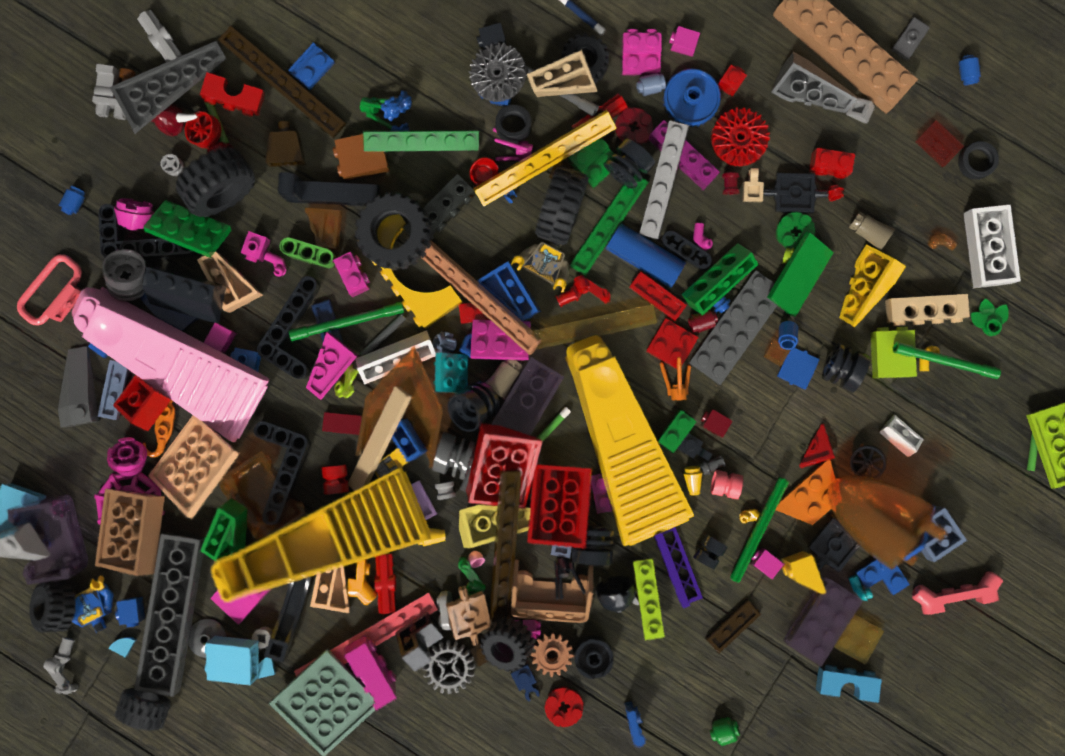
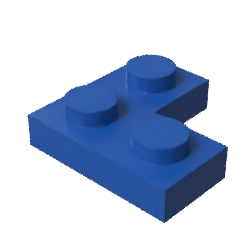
[855,551,910,595]

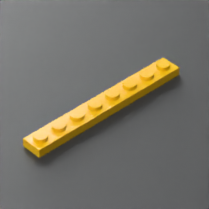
[473,110,616,206]

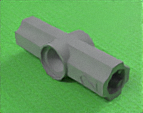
[137,10,182,62]

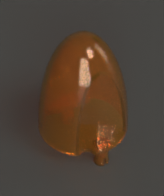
[827,475,948,570]

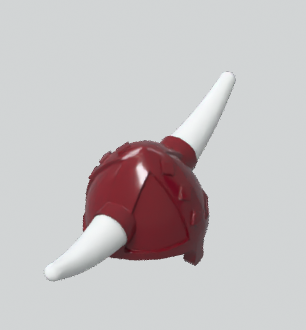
[151,104,198,137]

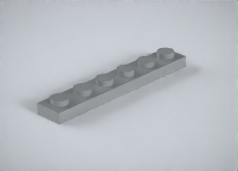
[640,121,689,239]

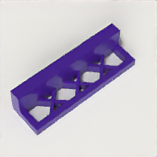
[654,527,703,608]

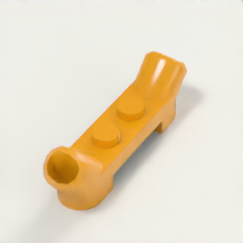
[347,559,377,605]

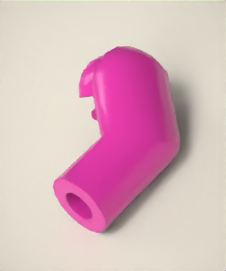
[264,251,287,277]

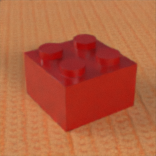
[113,375,171,431]

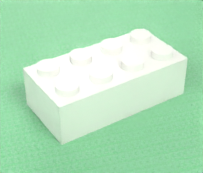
[964,205,1021,288]

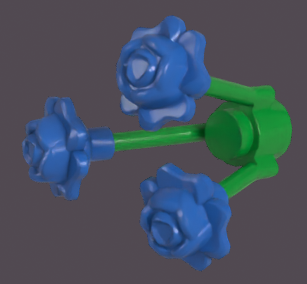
[360,91,412,131]

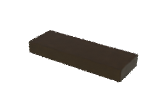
[705,600,761,654]

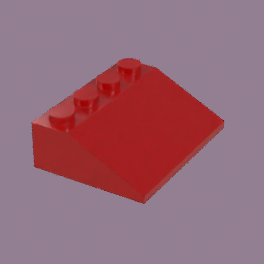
[466,423,542,509]
[527,465,592,548]

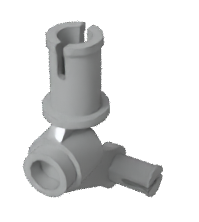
[44,637,78,694]

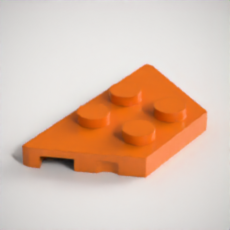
[776,460,841,525]

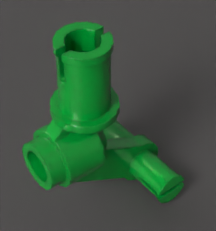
[458,557,486,599]

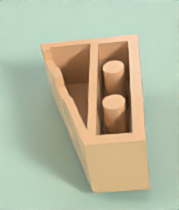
[197,252,263,313]
[310,566,350,613]

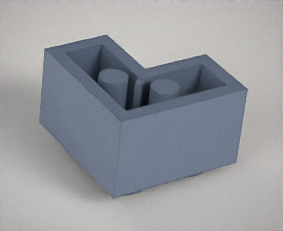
[921,506,967,562]

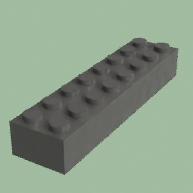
[135,532,206,696]

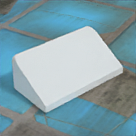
[880,415,924,457]

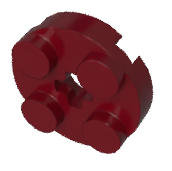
[615,108,653,145]

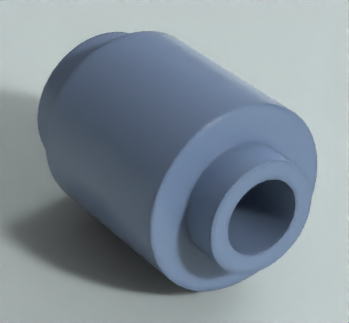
[636,73,666,96]

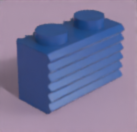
[392,419,428,462]

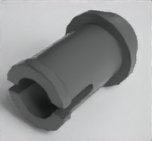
[699,455,725,475]

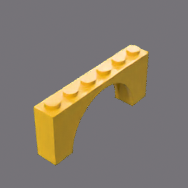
[373,214,462,329]

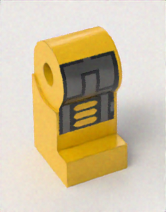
[375,448,410,479]

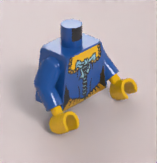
[72,576,114,633]

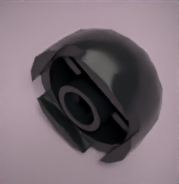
[596,576,635,613]

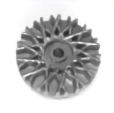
[469,43,527,102]

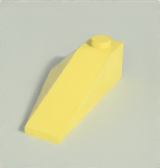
[459,505,530,548]

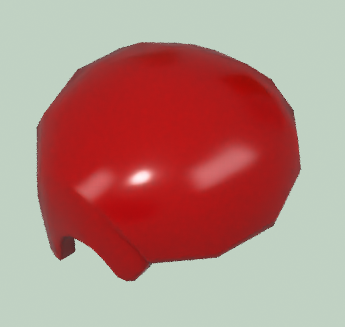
[469,157,499,186]

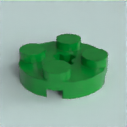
[776,212,815,249]

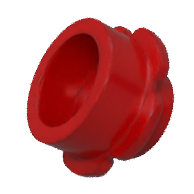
[826,185,844,201]

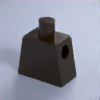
[266,121,306,167]

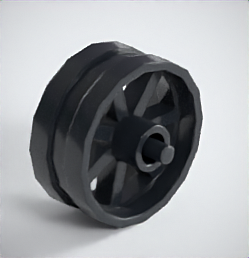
[850,445,887,481]

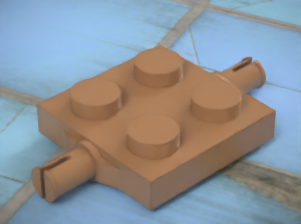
[445,586,491,646]

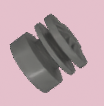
[432,432,476,480]

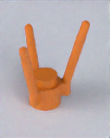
[660,357,691,400]

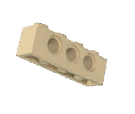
[885,294,970,326]

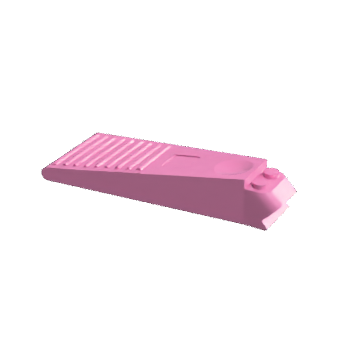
[72,287,269,442]

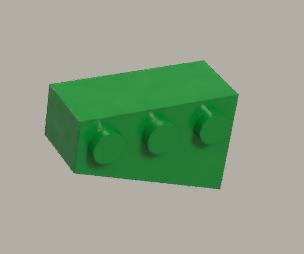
[200,498,248,562]

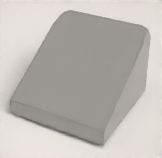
[847,98,874,123]

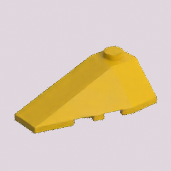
[839,244,906,327]

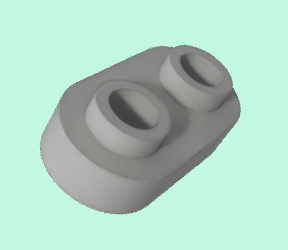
[437,591,453,630]

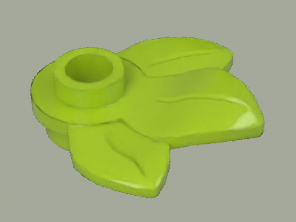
[334,364,359,398]

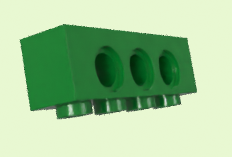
[682,243,759,315]

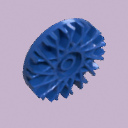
[663,69,721,127]

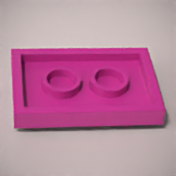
[470,320,531,360]

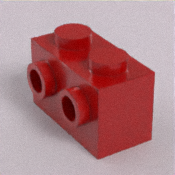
[809,148,855,178]

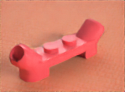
[912,571,1003,614]

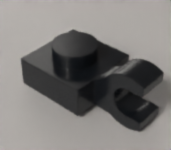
[677,433,712,461]

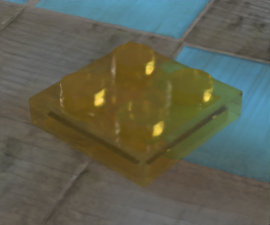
[830,611,884,665]

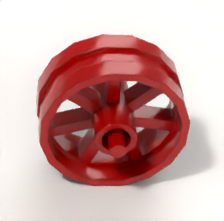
[184,111,222,149]

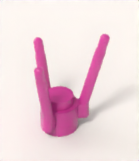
[493,128,533,161]

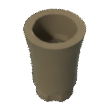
[849,212,895,251]
[485,360,522,400]

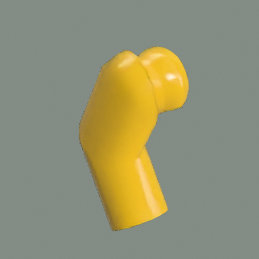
[739,509,761,523]

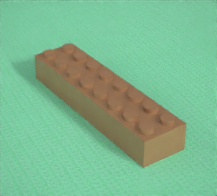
[773,0,918,114]

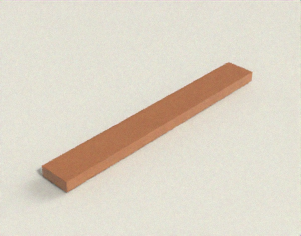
[421,241,542,355]

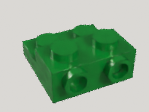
[568,138,614,189]

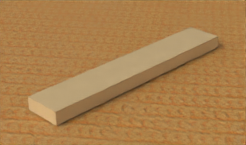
[348,386,412,491]

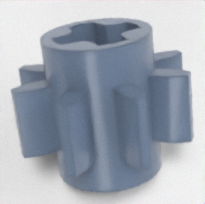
[433,331,457,353]

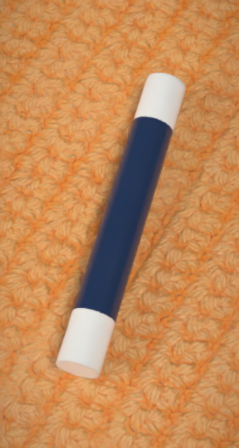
[559,0,606,35]

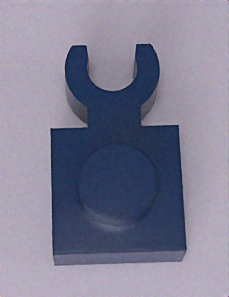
[511,664,540,702]

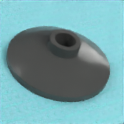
[188,619,227,658]

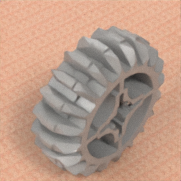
[423,640,475,694]

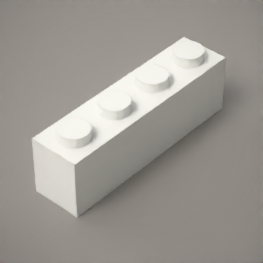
[356,330,436,384]

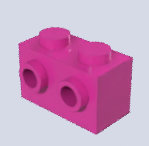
[333,252,370,297]

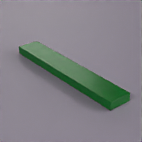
[569,178,648,276]

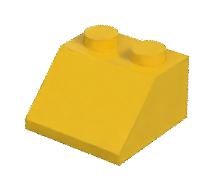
[781,551,826,594]

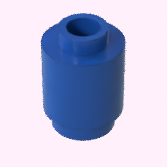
[959,55,981,85]
[59,186,85,216]
[778,321,799,350]

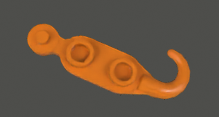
[143,400,176,457]

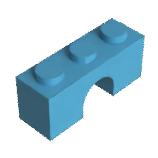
[816,665,882,703]

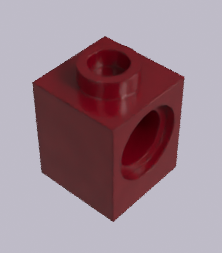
[700,409,733,438]

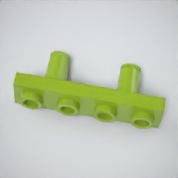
[633,558,664,640]

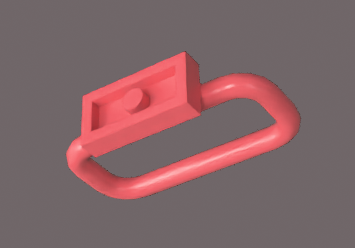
[17,254,82,325]

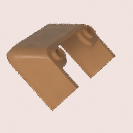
[511,560,593,623]

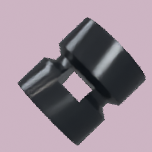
[693,534,728,570]

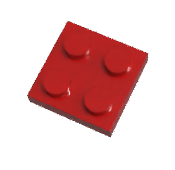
[646,318,699,369]

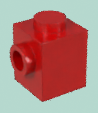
[718,65,747,97]

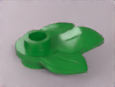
[971,299,1009,336]

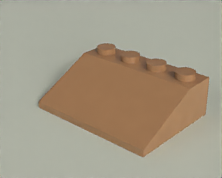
[95,489,165,576]

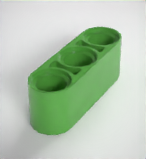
[280,238,336,268]

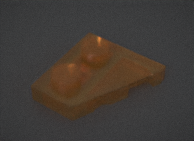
[305,208,342,249]

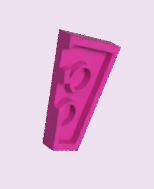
[306,331,358,400]

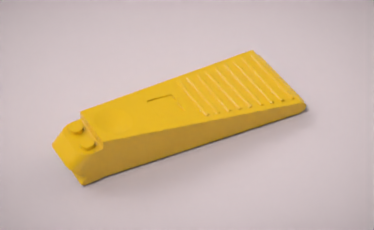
[565,335,694,547]
[212,467,431,602]

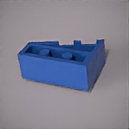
[477,261,541,321]

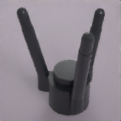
[554,558,586,600]

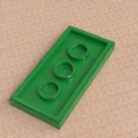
[767,232,834,317]

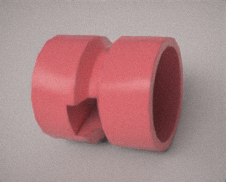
[710,470,743,500]

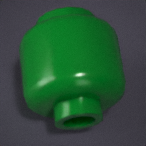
[710,717,740,746]

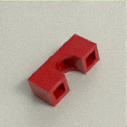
[200,72,265,117]

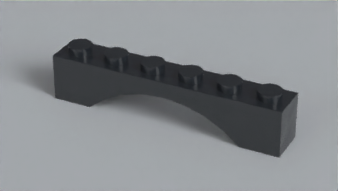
[264,576,313,663]

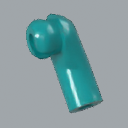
[848,575,873,601]

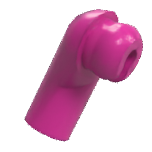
[693,223,713,250]

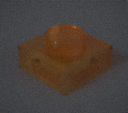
[763,340,790,367]

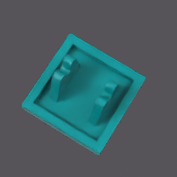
[433,353,468,393]

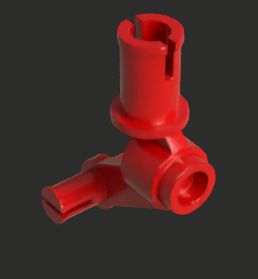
[556,275,611,307]

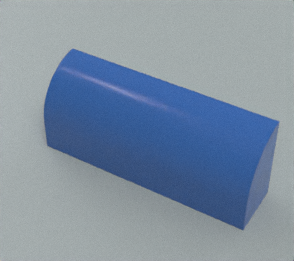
[606,223,686,288]

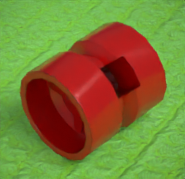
[322,465,349,494]

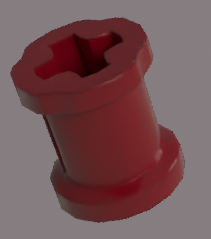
[722,172,740,195]

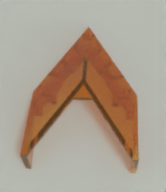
[356,346,443,468]

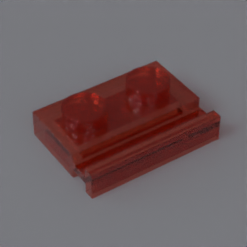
[915,120,964,167]

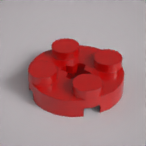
[545,686,583,727]

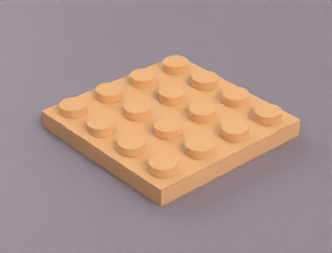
[148,415,239,518]

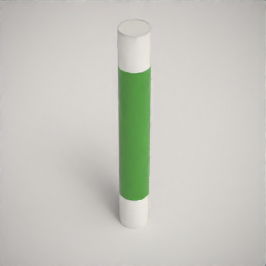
[536,407,571,442]

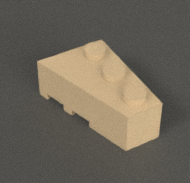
[527,51,598,97]

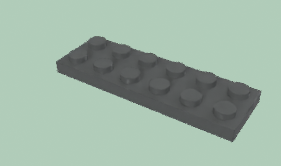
[689,270,777,385]

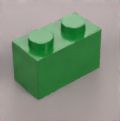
[657,410,697,453]

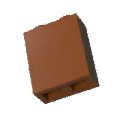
[333,130,390,181]

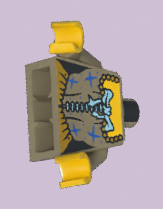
[511,242,569,292]

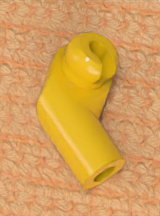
[919,346,940,371]

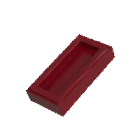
[322,412,363,435]

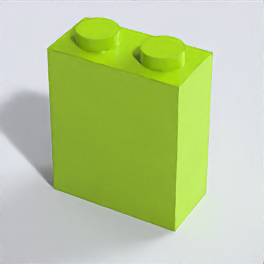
[871,327,917,378]

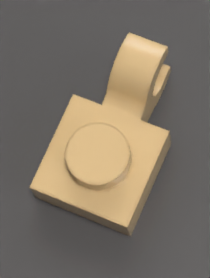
[743,168,764,202]

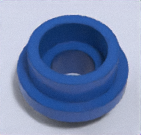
[713,296,731,313]

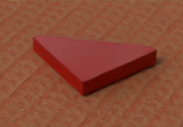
[799,424,835,468]

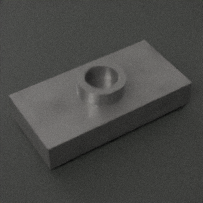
[892,17,930,60]

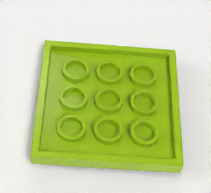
[1026,402,1065,489]

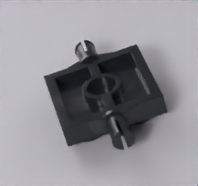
[763,173,828,213]
[807,517,863,573]

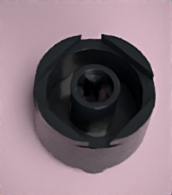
[574,635,614,679]

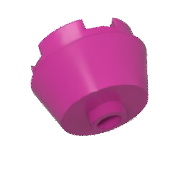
[114,198,154,230]
[107,437,147,476]

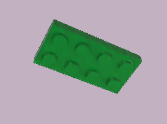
[143,200,232,258]

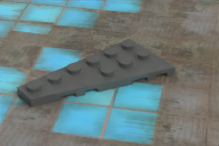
[110,41,226,134]

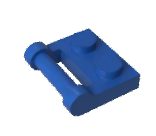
[624,701,645,747]

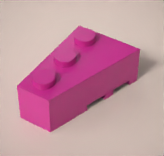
[345,635,397,710]

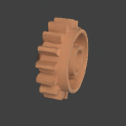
[531,632,574,677]

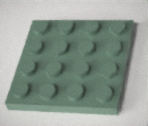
[269,648,375,756]

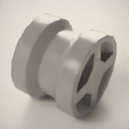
[161,154,184,176]
[435,481,456,500]
[252,626,273,649]

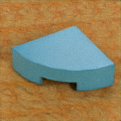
[109,637,137,658]
[257,657,276,679]

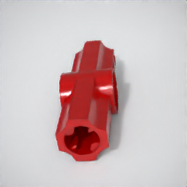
[571,94,628,129]
[375,553,396,614]

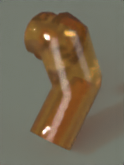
[928,234,958,251]

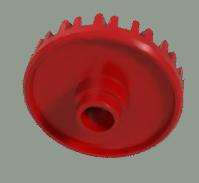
[711,107,770,166]

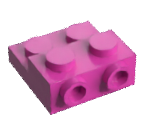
[622,29,661,75]

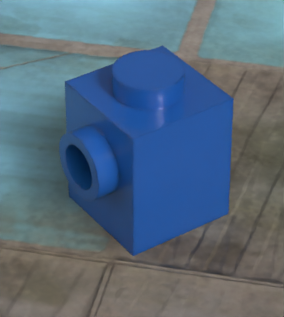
[230,348,261,372]
[116,596,145,627]

